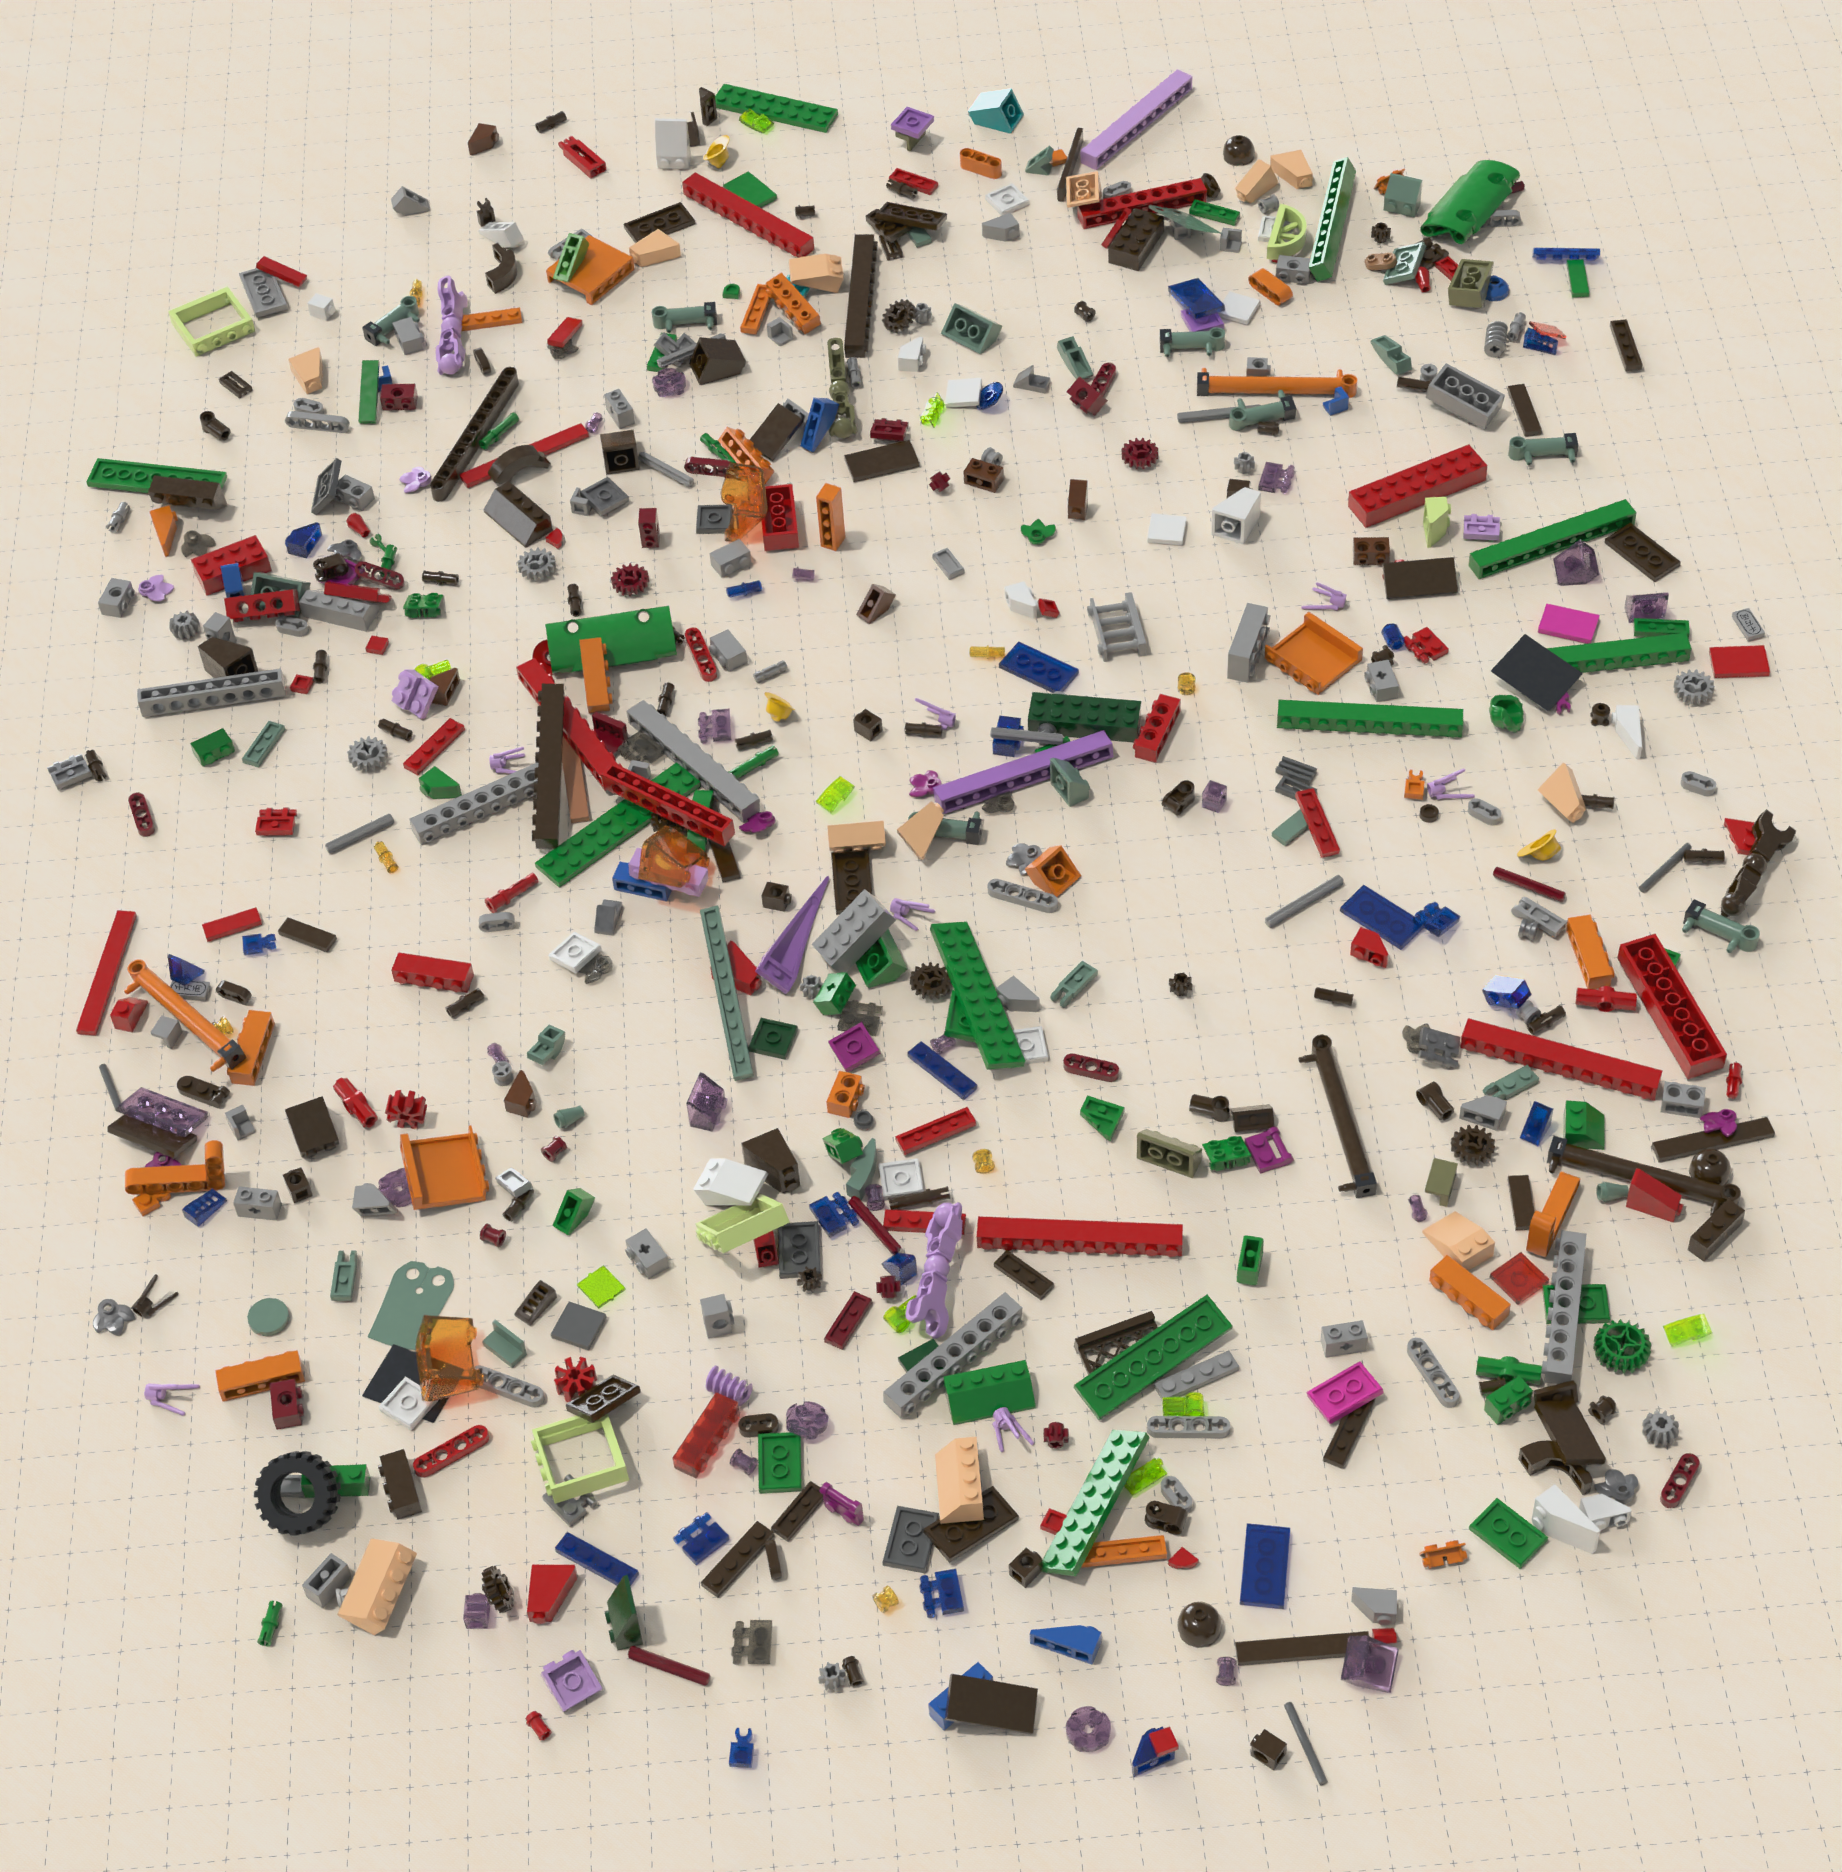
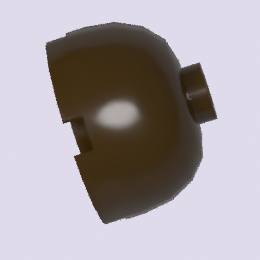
[1223,135,1255,166]
[1689,1149,1731,1185]
[1177,1602,1222,1648]

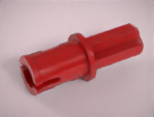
[1726,1062,1742,1099]

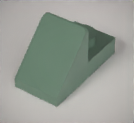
[1025,145,1054,175]

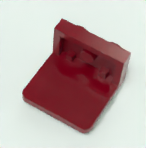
[592,711,628,755]

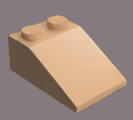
[1066,171,1102,208]
[789,254,844,293]
[1422,1211,1495,1271]

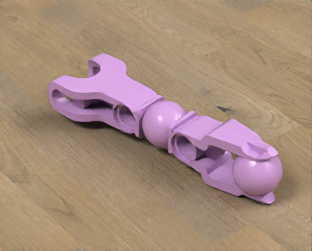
[436,275,467,375]
[906,1202,963,1339]

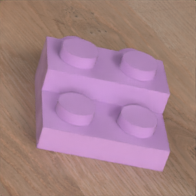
[391,669,438,719]
[541,1650,602,1712]

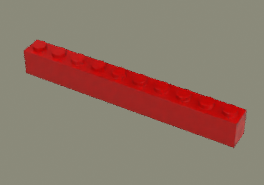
[682,172,814,258]
[516,658,623,791]
[1460,1018,1663,1101]
[976,1216,1183,1257]

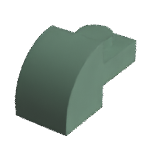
[527,1024,565,1065]

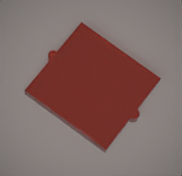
[1529,321,1566,339]

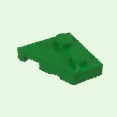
[1080,1095,1125,1141]

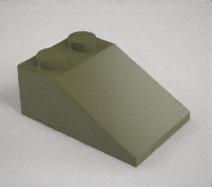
[1448,259,1494,308]

